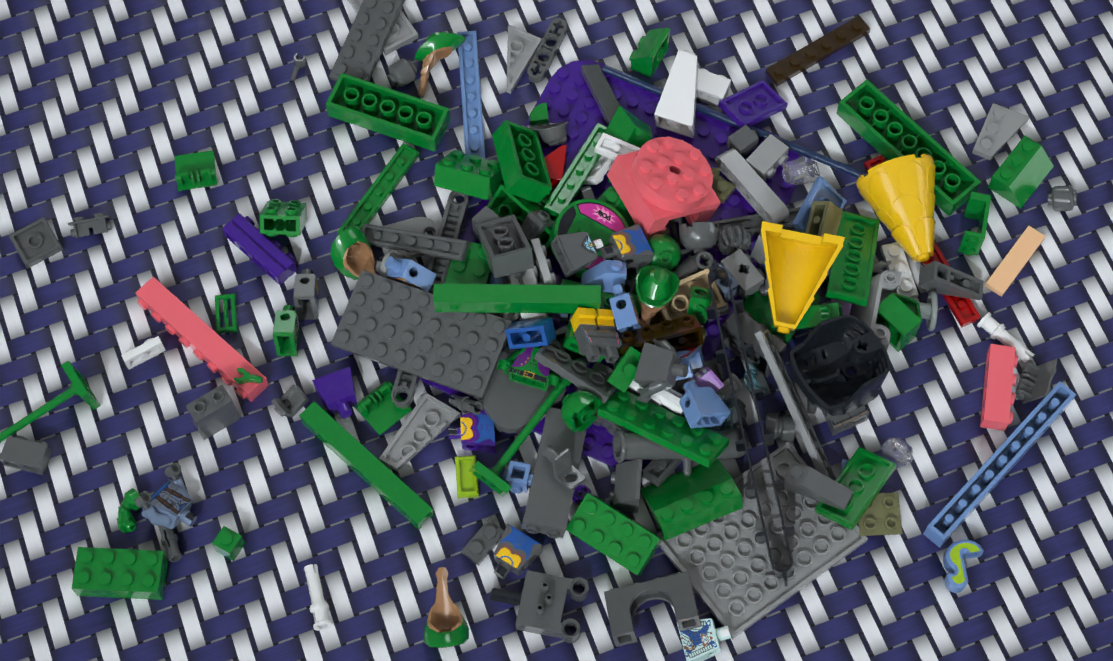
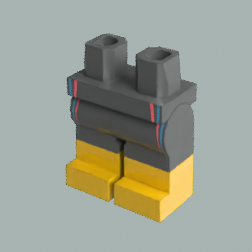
[570,307,622,363]

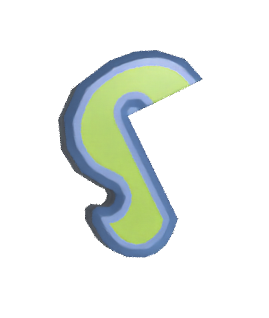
[943,540,984,593]

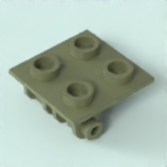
[858,493,903,536]

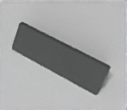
[581,64,619,125]

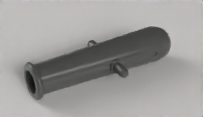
[612,414,749,476]

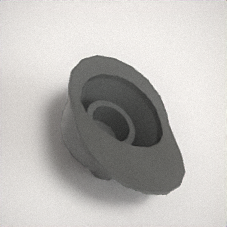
[525,121,570,146]

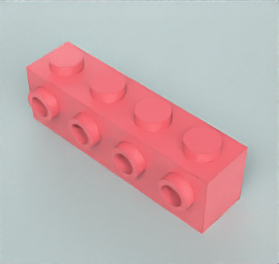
[980,344,1018,431]

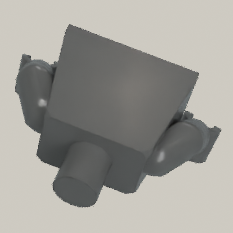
[634,339,688,403]

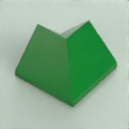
[604,105,652,148]

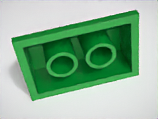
[988,135,1054,209]

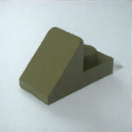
[711,167,736,204]

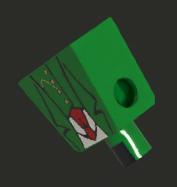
[272,305,300,356]

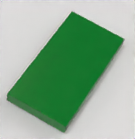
[815,447,896,530]

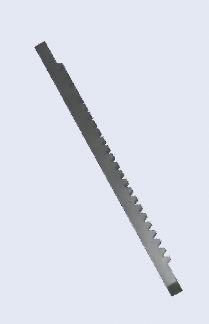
[391,191,469,408]

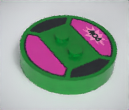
[550,199,629,278]

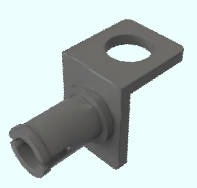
[542,445,586,491]

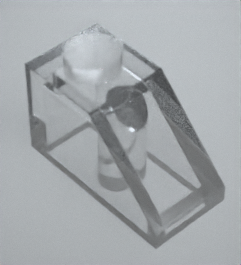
[782,157,821,185]

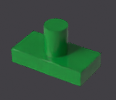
[606,346,641,393]

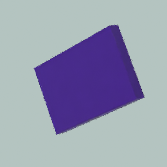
[718,80,788,128]

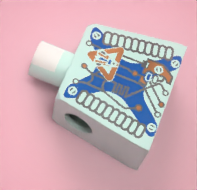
[677,618,731,661]

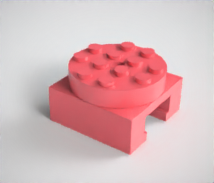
[607,136,721,238]

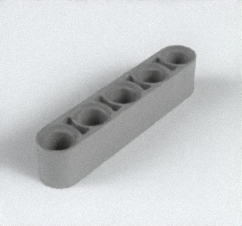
[715,148,790,224]

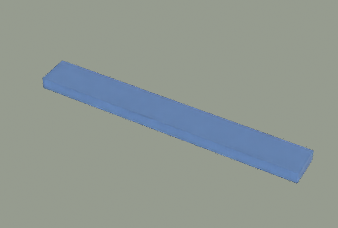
[457,31,485,159]

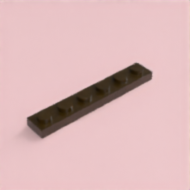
[766,16,870,87]

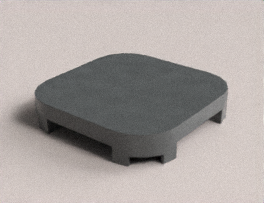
[469,342,566,435]

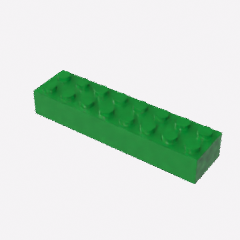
[836,79,981,216]

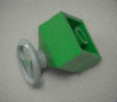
[876,291,938,352]

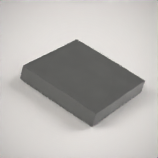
[8,217,63,269]

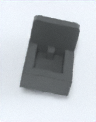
[520,210,554,242]
[271,385,309,417]

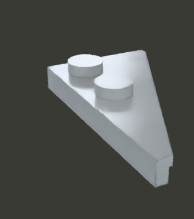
[507,25,542,94]

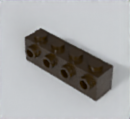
[618,314,704,358]

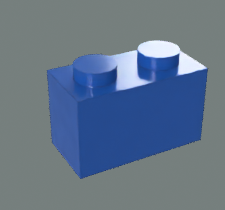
[505,317,556,349]

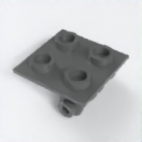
[1015,359,1058,405]

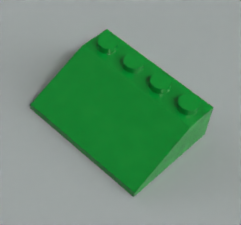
[640,459,743,541]

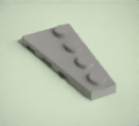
[379,392,461,471]

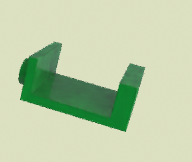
[958,192,991,256]

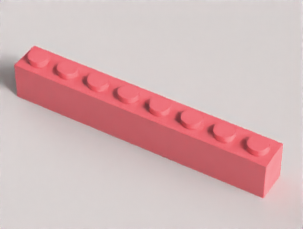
[135,277,269,402]

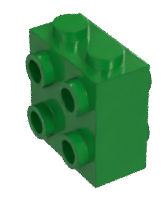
[260,199,307,237]

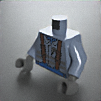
[135,463,197,529]

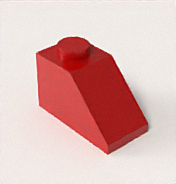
[544,145,567,189]

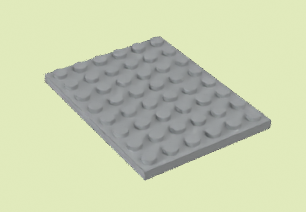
[657,442,868,640]

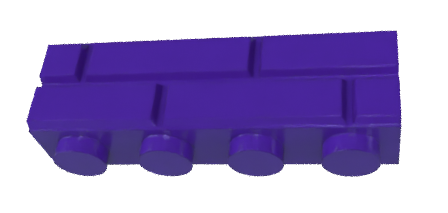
[222,213,297,285]

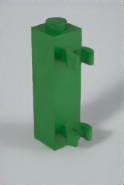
[763,302,843,334]

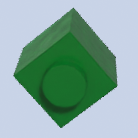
[212,526,245,561]

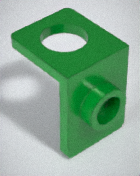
[686,286,711,324]

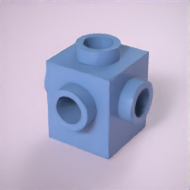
[503,461,533,494]

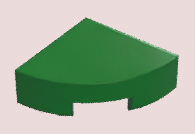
[529,102,549,125]

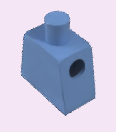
[679,380,731,428]

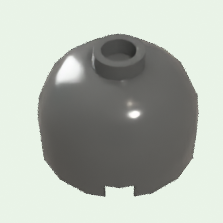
[679,222,719,254]

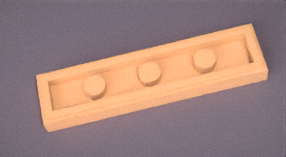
[985,226,1046,297]

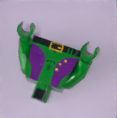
[496,346,560,392]

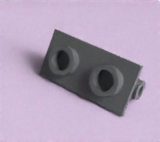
[68,213,112,238]

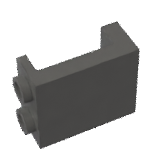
[186,385,240,440]

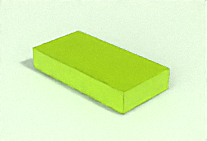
[455,455,479,499]

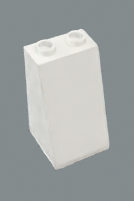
[654,50,698,138]

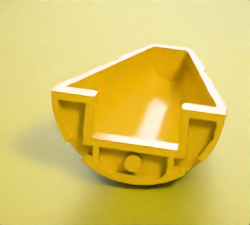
[856,154,936,262]
[761,221,845,334]

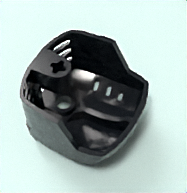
[789,315,890,416]

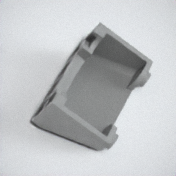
[846,270,902,363]

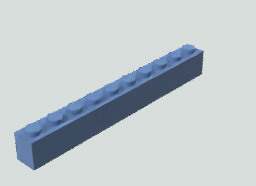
[923,382,1077,548]

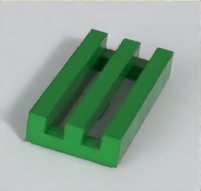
[215,293,238,335]

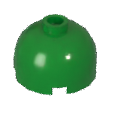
[646,233,681,271]
[561,390,603,433]

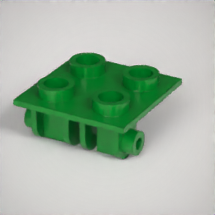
[174,150,217,191]
[354,381,412,435]

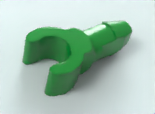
[234,368,263,384]

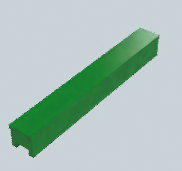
[433,284,601,314]
[299,402,433,530]

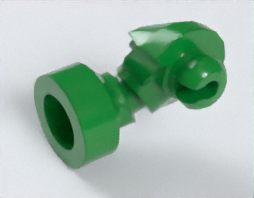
[117,488,143,533]

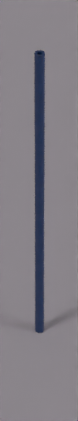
[602,65,868,178]

